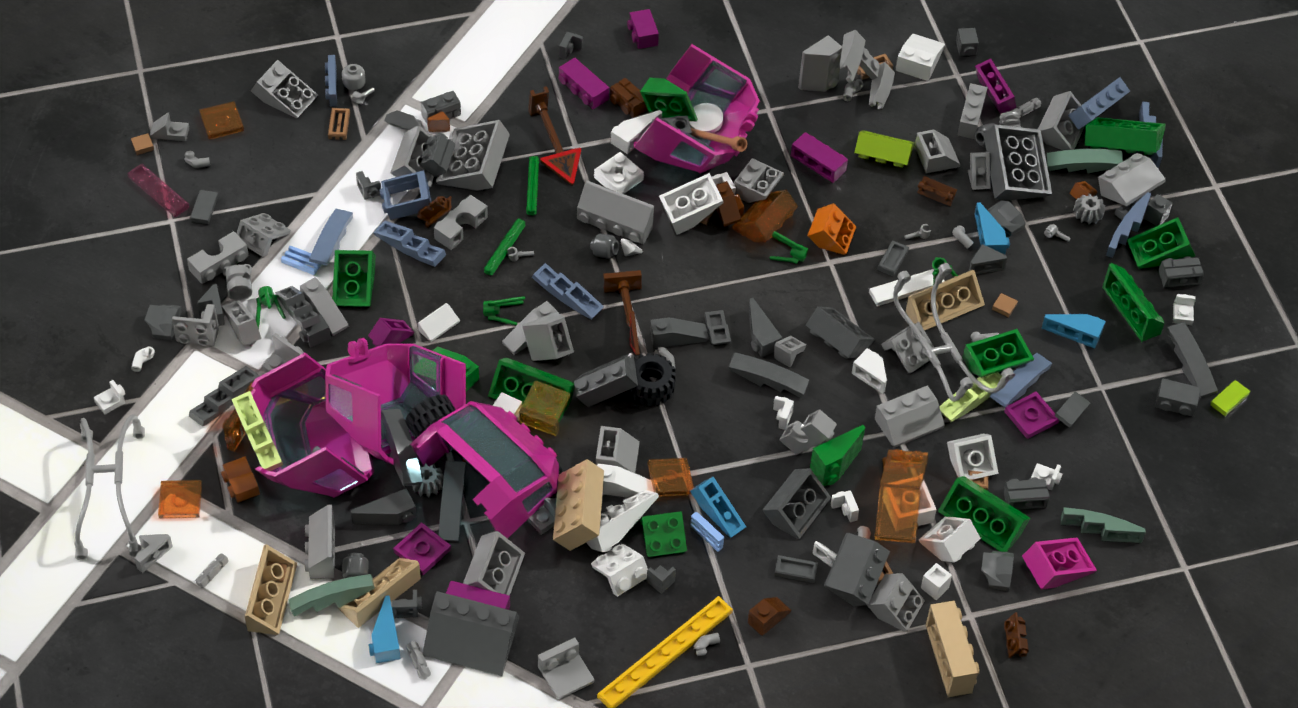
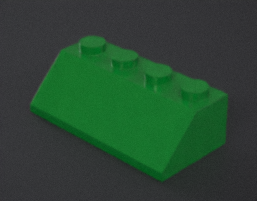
[1085,117,1166,155]
[1102,263,1165,342]
[488,357,575,423]
[938,476,1031,552]

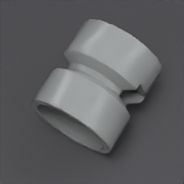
[225,265,252,300]

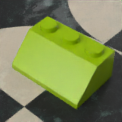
[855,130,915,167]

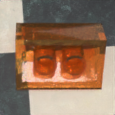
[732,189,798,242]

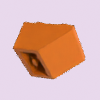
[807,203,856,254]

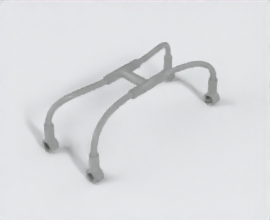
[893,263,1015,402]
[74,415,145,560]

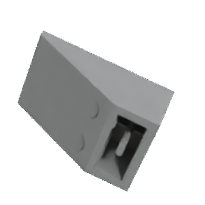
[251,60,318,118]

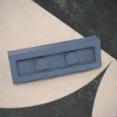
[325,55,337,107]

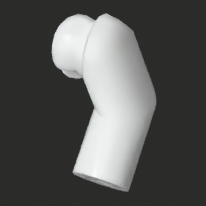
[131,346,155,372]

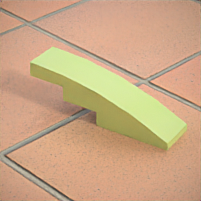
[939,372,1002,422]
[232,391,283,471]

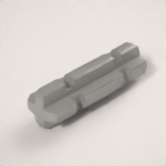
[1011,98,1041,118]
[195,553,229,588]
[406,641,431,680]

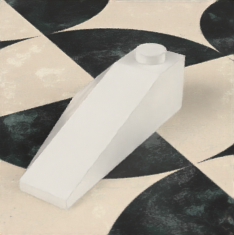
[586,490,659,552]

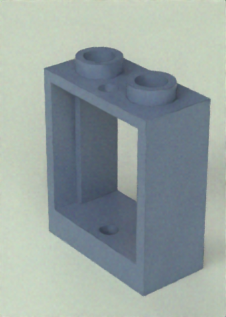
[379,170,432,220]

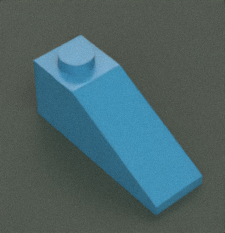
[974,202,1010,255]
[1042,314,1106,348]
[690,477,746,538]
[368,595,401,663]

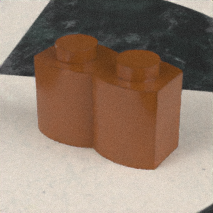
[221,456,260,503]

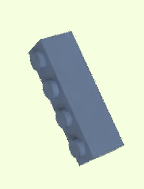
[1068,77,1130,130]

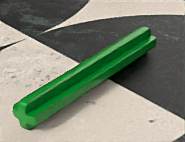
[526,156,539,216]
[484,219,525,276]

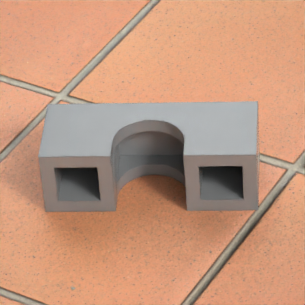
[957,83,988,139]
[434,195,488,250]
[187,231,249,284]
[779,409,837,455]

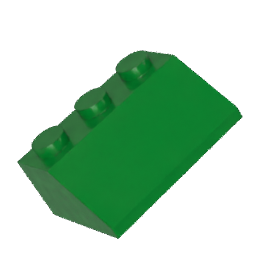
[962,329,1034,377]

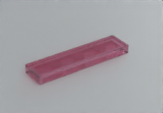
[128,164,189,217]

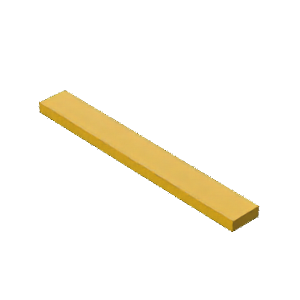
[597,596,733,708]

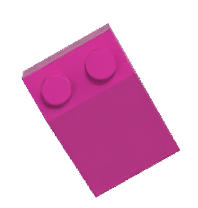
[1022,538,1097,589]

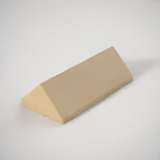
[906,270,985,330]
[245,544,297,635]
[337,558,421,628]

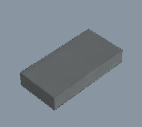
[190,190,219,224]
[877,240,909,277]
[774,555,818,583]

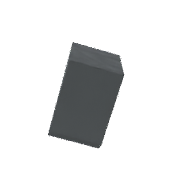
[969,244,1007,275]

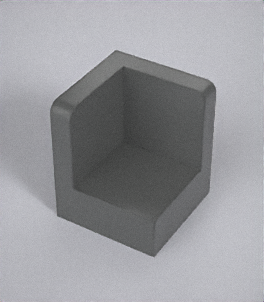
[646,565,676,594]

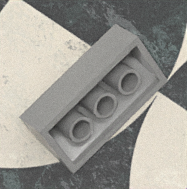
[577,181,654,244]

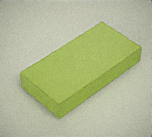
[1210,380,1250,416]

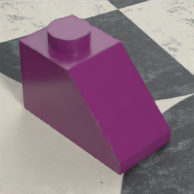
[368,318,414,347]

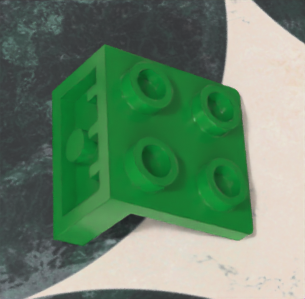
[640,511,687,557]

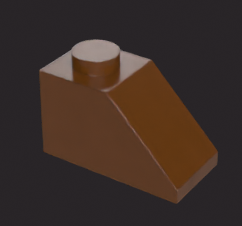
[715,181,741,227]
[748,597,791,636]

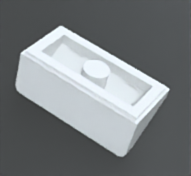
[418,303,460,342]
[813,541,837,567]

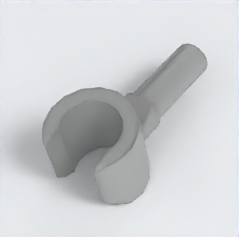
[352,87,375,104]
[904,224,931,240]
[1044,224,1071,242]
[507,247,534,262]

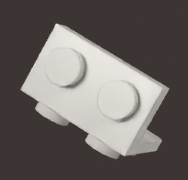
[591,544,648,597]

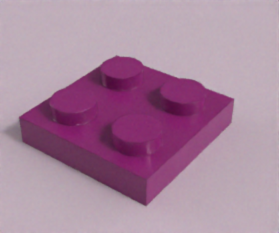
[1004,391,1059,439]
[393,522,451,575]

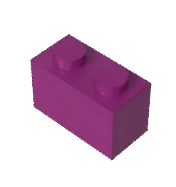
[627,9,659,49]

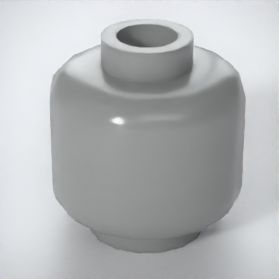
[342,64,365,90]

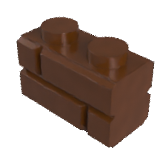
[610,78,648,118]

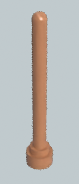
[691,128,747,152]

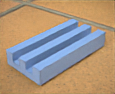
[281,245,321,275]
[690,512,724,552]

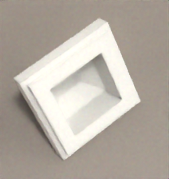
[620,238,643,256]

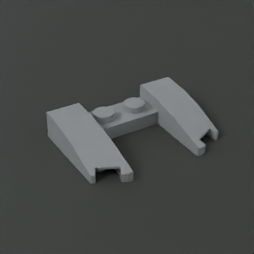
[839,30,895,109]

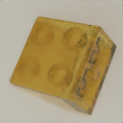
[519,381,570,436]

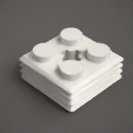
[594,152,644,194]

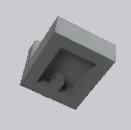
[559,32,583,60]
[356,171,381,200]
[392,590,422,618]

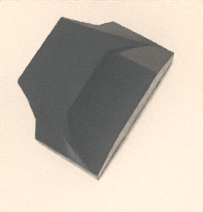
[384,110,422,130]
[988,200,1026,236]
[144,304,182,341]
[981,551,1014,592]

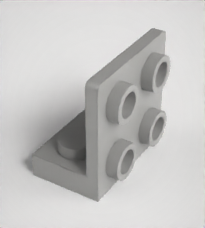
[236,213,291,257]
[172,304,219,346]
[881,322,938,373]
[262,333,304,373]
[538,638,594,699]

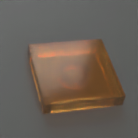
[200,101,244,139]
[647,458,694,496]
[158,480,202,519]

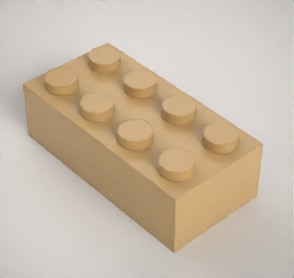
[553,459,604,551]
[926,601,980,697]

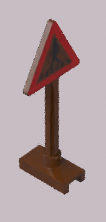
[528,86,581,186]
[603,270,642,356]

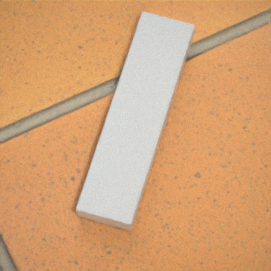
[869,269,944,306]

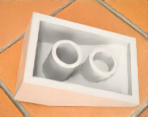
[896,34,945,81]
[659,173,724,235]

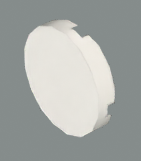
[689,103,723,133]

